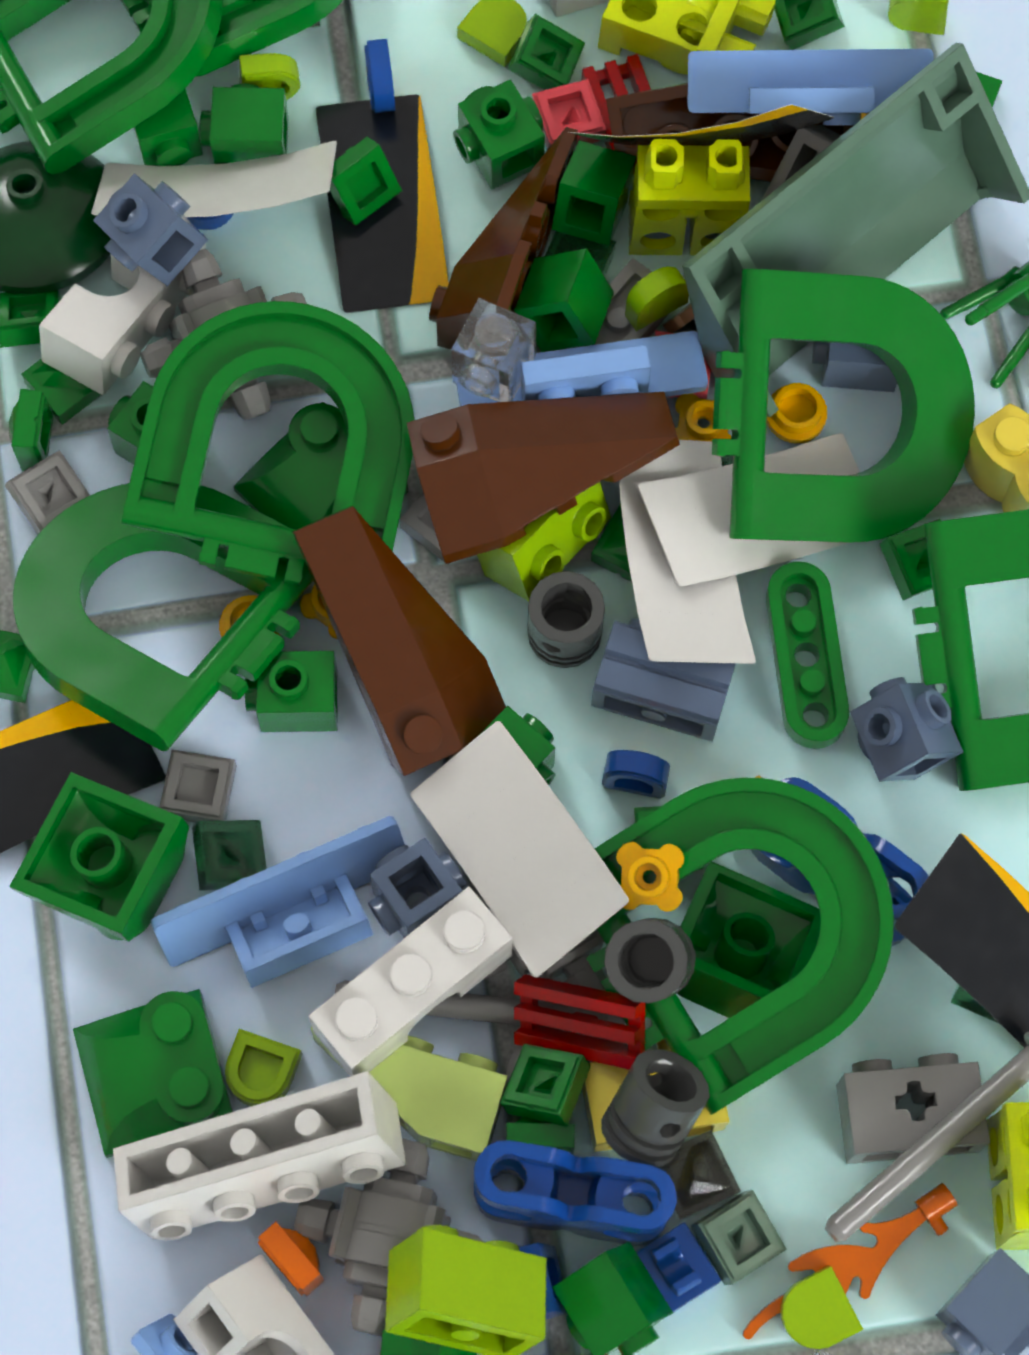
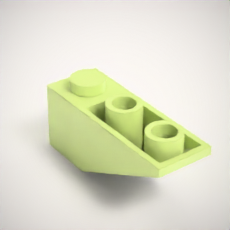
[310,1026,507,1161]

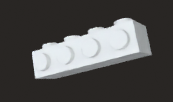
[113,1071,406,1241]

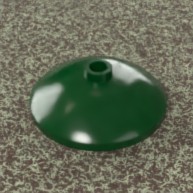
[0,141,111,294]

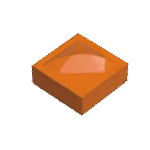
[257,1221,325,1297]

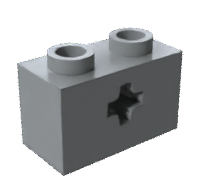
[836,1053,990,1164]

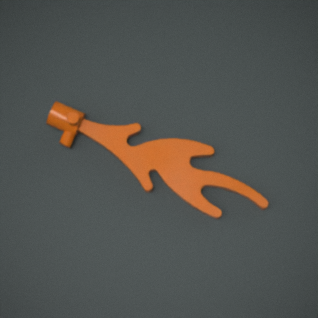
[742,1183,958,1340]

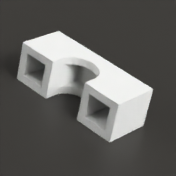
[39,234,206,396]
[308,886,513,1076]
[173,1254,335,1355]

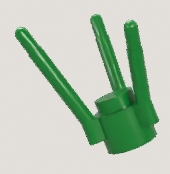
[940,261,1029,389]

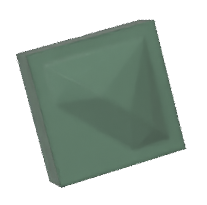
[690,1189,787,1285]

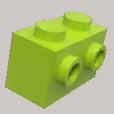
[477,482,611,602]
[385,1225,546,1355]

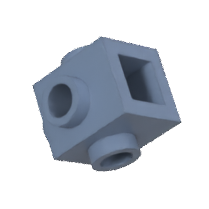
[93,173,209,286]
[850,677,963,782]
[368,838,466,938]

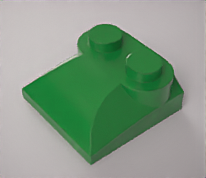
[233,402,409,529]
[9,772,189,942]
[677,861,821,1018]
[73,989,234,1158]

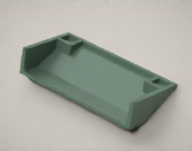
[682,43,1029,417]

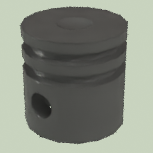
[527,571,605,668]
[604,918,696,1003]
[601,1049,710,1167]

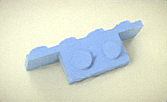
[688,49,934,125]
[455,331,708,406]
[151,816,405,988]

